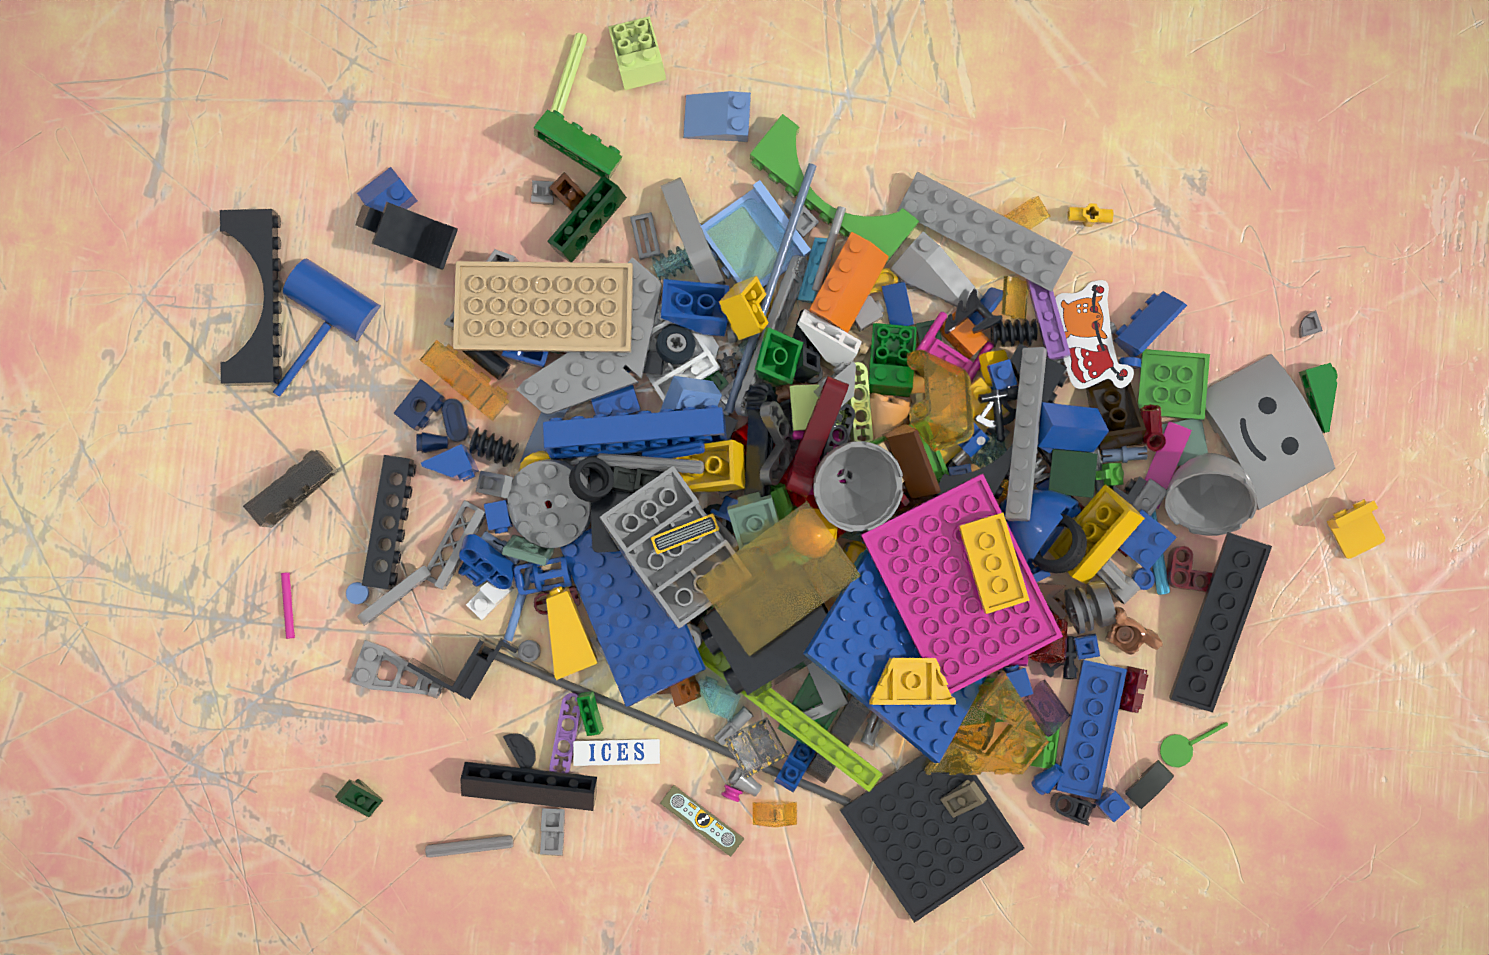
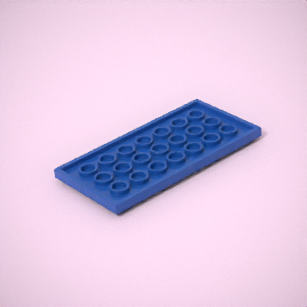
[560,528,706,707]

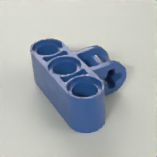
[458,534,515,589]

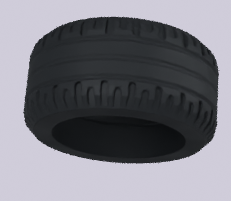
[1030,514,1087,574]

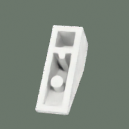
[798,309,862,367]

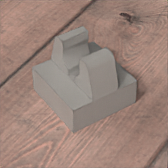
[531,180,554,205]

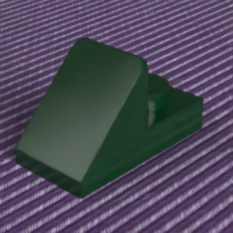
[335,779,383,817]

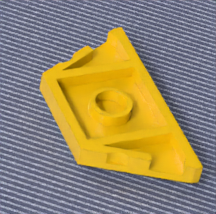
[869,658,956,705]

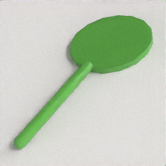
[1160,722,1228,767]

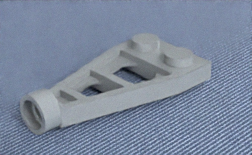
[350,640,443,699]

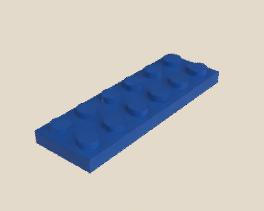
[1055,659,1127,800]

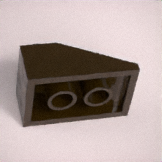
[1086,379,1146,450]

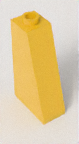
[546,586,598,680]

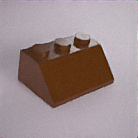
[881,424,941,499]

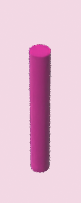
[281,572,295,639]

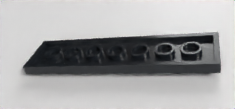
[1169,532,1272,713]

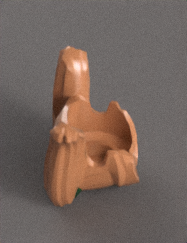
[1105,607,1163,655]

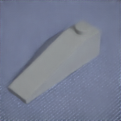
[890,231,983,310]

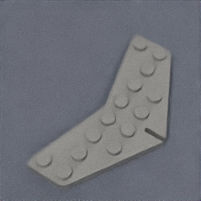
[516,257,662,415]

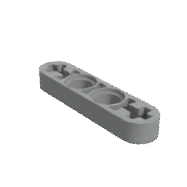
[357,566,432,626]

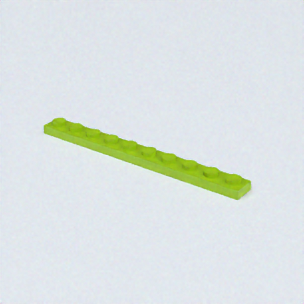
[698,641,883,792]

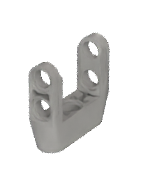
[802,662,849,720]

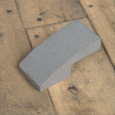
[540,808,565,856]

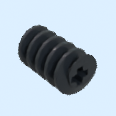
[990,319,1038,347]
[469,427,519,467]

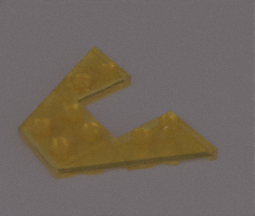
[925,670,1049,775]

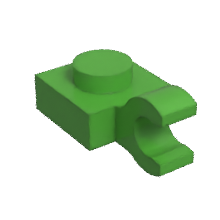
[1095,463,1124,486]

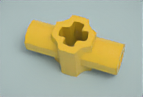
[1067,203,1114,227]

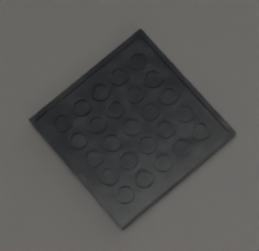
[839,739,1025,923]

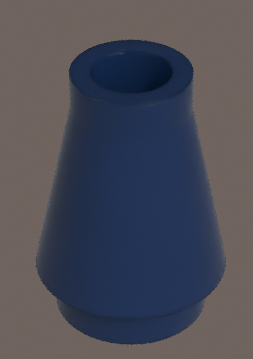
[416,432,448,454]

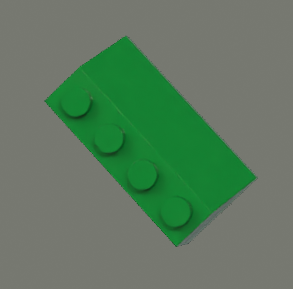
[534,109,622,180]

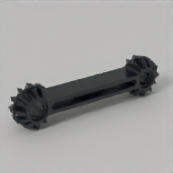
[744,383,779,497]

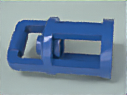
[514,556,572,595]

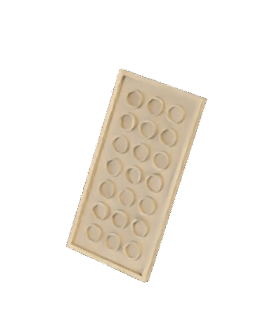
[453,261,633,353]

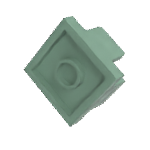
[727,492,783,550]

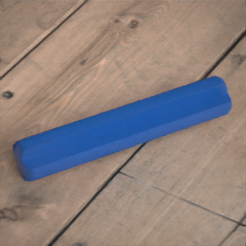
[642,440,705,459]

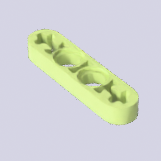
[848,362,873,442]

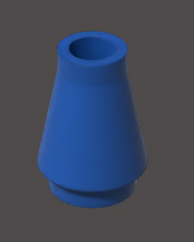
[1031,764,1065,795]

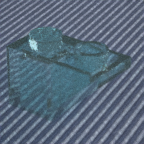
[698,676,741,721]

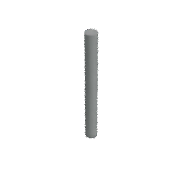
[812,206,846,292]

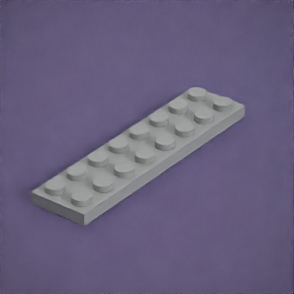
[897,172,1073,292]

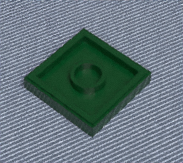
[1048,449,1098,498]

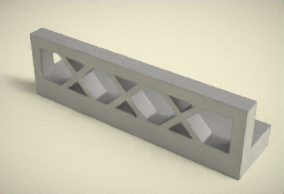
[426,500,486,590]

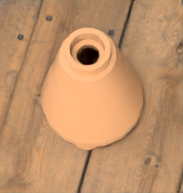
[870,393,911,440]

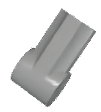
[1096,559,1140,604]

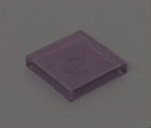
[1022,679,1070,737]

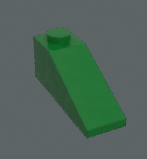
[1299,363,1338,433]

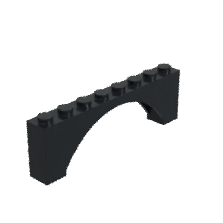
[220,209,282,386]
[934,344,1068,500]

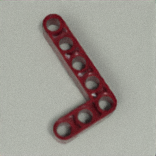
[785,376,849,498]

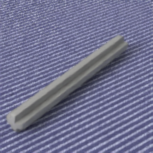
[597,453,704,474]

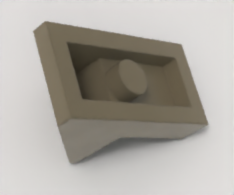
[940,780,987,818]

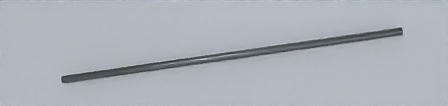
[481,646,851,806]

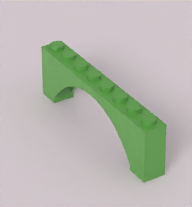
[750,114,919,265]

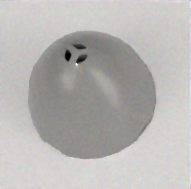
[813,441,903,532]
[1165,453,1257,536]

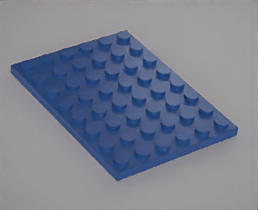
[803,550,988,763]

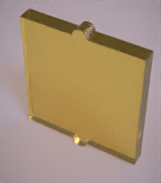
[1002,276,1028,320]

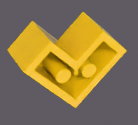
[719,276,769,340]

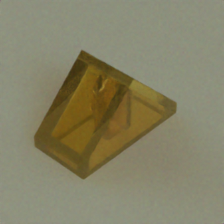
[753,802,797,828]

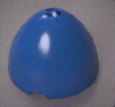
[999,489,1078,570]

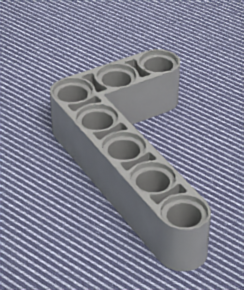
[661,177,726,285]

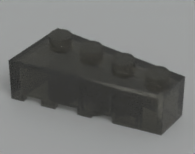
[243,450,338,528]

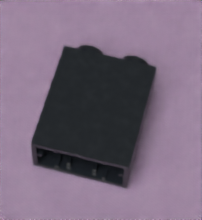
[701,561,829,697]

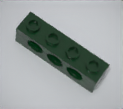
[547,175,627,263]

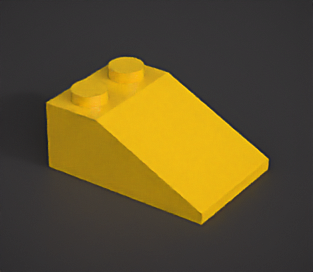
[673,440,745,492]

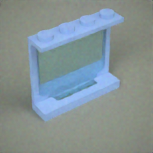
[700,180,811,288]

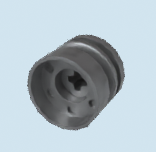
[1064,579,1116,634]

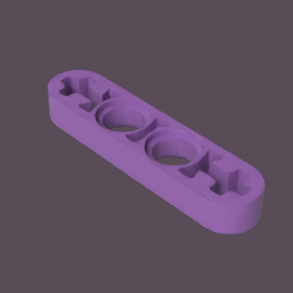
[549,693,581,773]

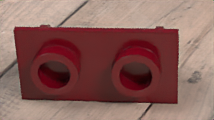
[1119,666,1149,713]

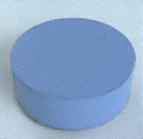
[346,582,369,604]

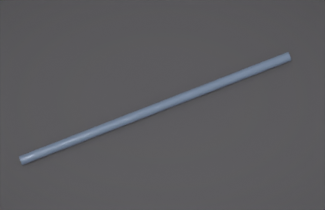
[724,163,817,414]

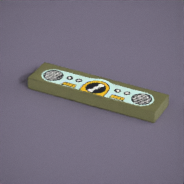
[660,785,744,857]

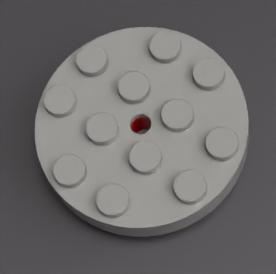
[507,459,591,548]

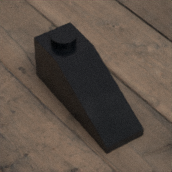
[792,310,820,383]

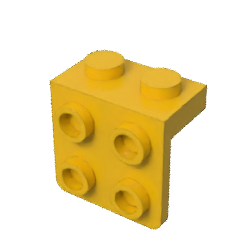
[1326,499,1385,559]

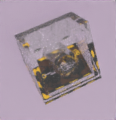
[724,717,788,779]

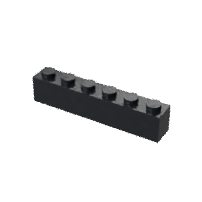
[460,762,597,811]

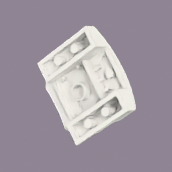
[646,304,720,402]

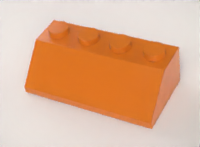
[809,232,889,333]

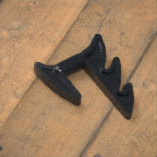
[945,289,1002,334]

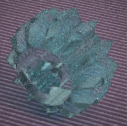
[970,432,1007,468]

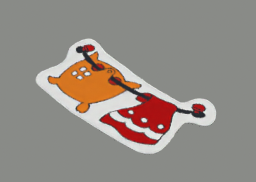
[1055,280,1134,389]

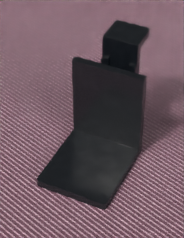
[355,202,458,270]
[407,636,518,700]

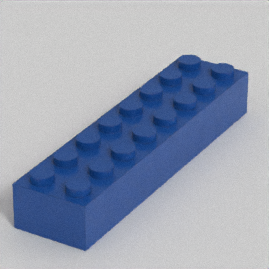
[543,405,727,459]

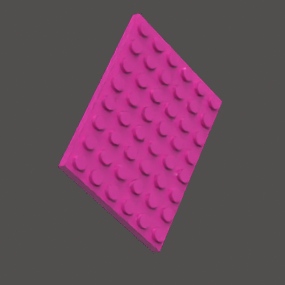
[860,474,1063,694]

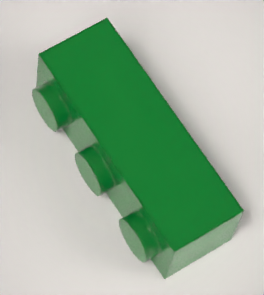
[576,691,604,736]

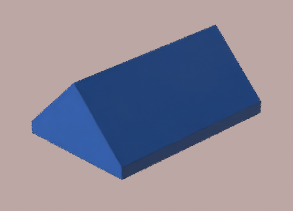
[1037,402,1109,452]

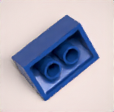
[1113,291,1187,357]

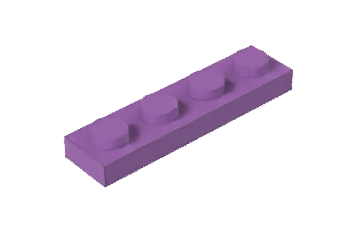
[1026,279,1070,360]

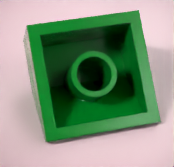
[755,327,803,385]

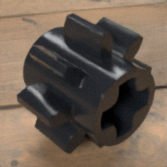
[716,352,742,379]

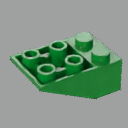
[868,323,917,397]

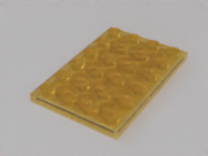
[696,502,861,656]

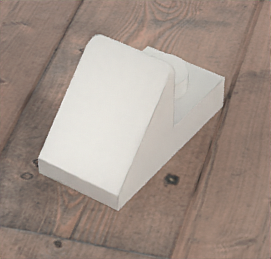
[466,581,514,620]

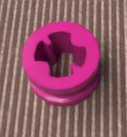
[721,784,743,802]

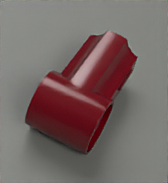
[1140,404,1166,451]

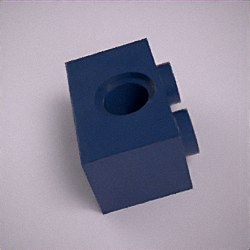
[394,379,445,431]

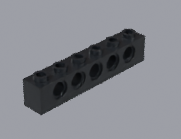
[362,455,416,590]

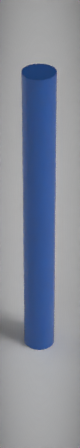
[273,322,331,397]

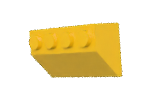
[1048,484,1145,585]

